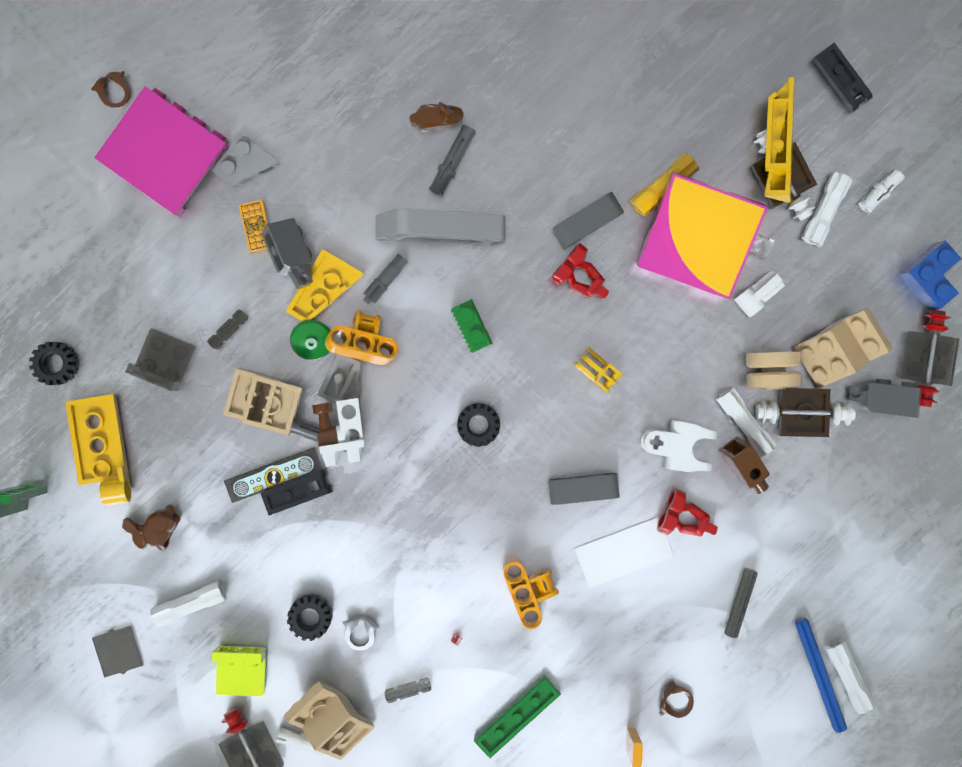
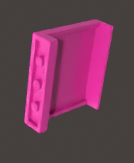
[94,86,229,218]

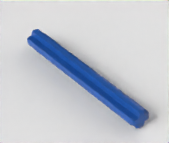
[795,618,847,733]

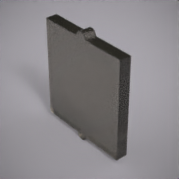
[92,625,143,678]

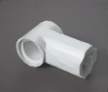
[734,270,785,318]

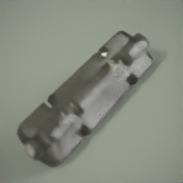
[207,309,248,350]
[384,677,432,703]

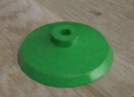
[290,320,331,360]

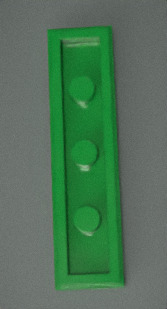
[474,675,561,759]

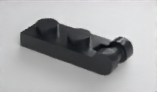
[812,42,873,113]
[260,469,333,516]

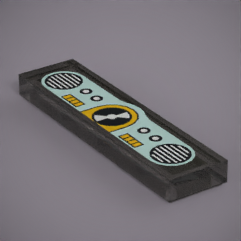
[224,447,323,503]

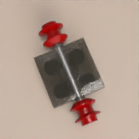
[901,310,960,407]
[218,708,284,767]

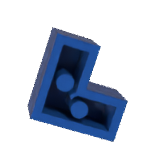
[899,240,962,311]

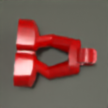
[550,243,609,299]
[657,488,718,537]

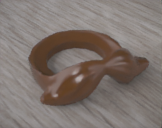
[91,71,131,108]
[659,681,694,718]

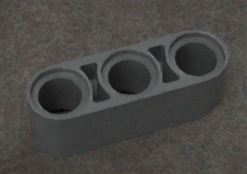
[553,192,624,249]
[548,473,620,505]

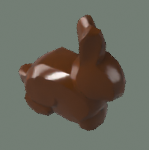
[410,102,464,132]
[122,504,181,551]

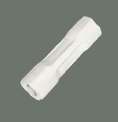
[801,171,853,247]
[716,387,777,458]
[150,580,227,628]
[824,639,876,714]

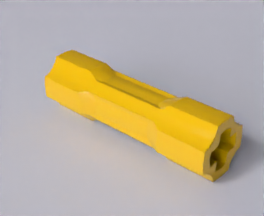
[630,153,699,217]

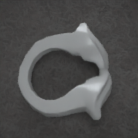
[342,615,380,651]

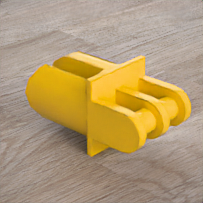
[574,347,624,394]

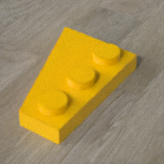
[286,249,365,321]

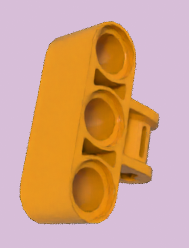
[325,310,398,365]
[503,558,559,629]

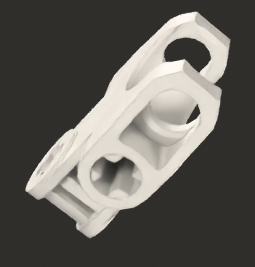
[640,420,717,472]

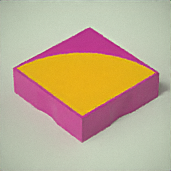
[637,171,768,300]

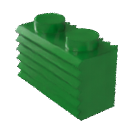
[451,299,493,353]

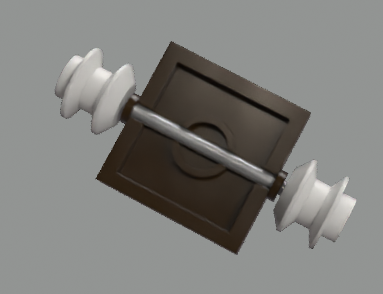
[751,129,818,221]
[755,388,856,437]

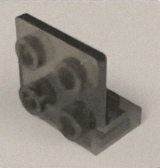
[125,328,196,391]

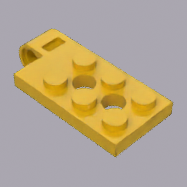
[65,394,132,506]

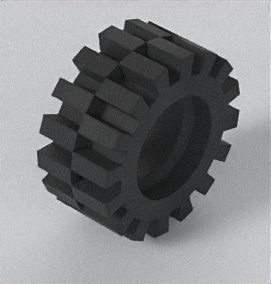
[29,342,79,385]
[457,403,500,447]
[287,594,333,641]

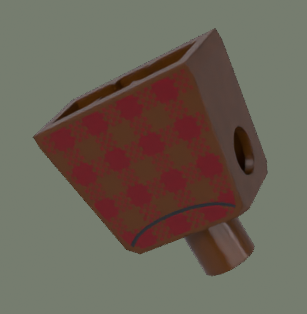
[718,436,770,494]

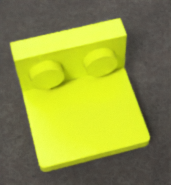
[212,646,266,696]

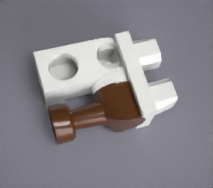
[312,398,364,467]

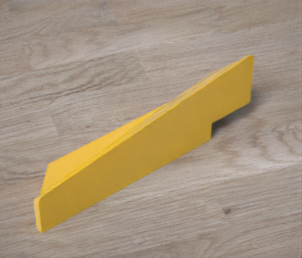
[765,77,795,203]

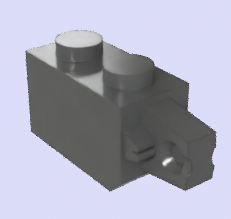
[261,218,313,289]
[849,379,922,418]

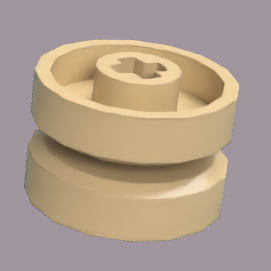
[746,352,802,390]

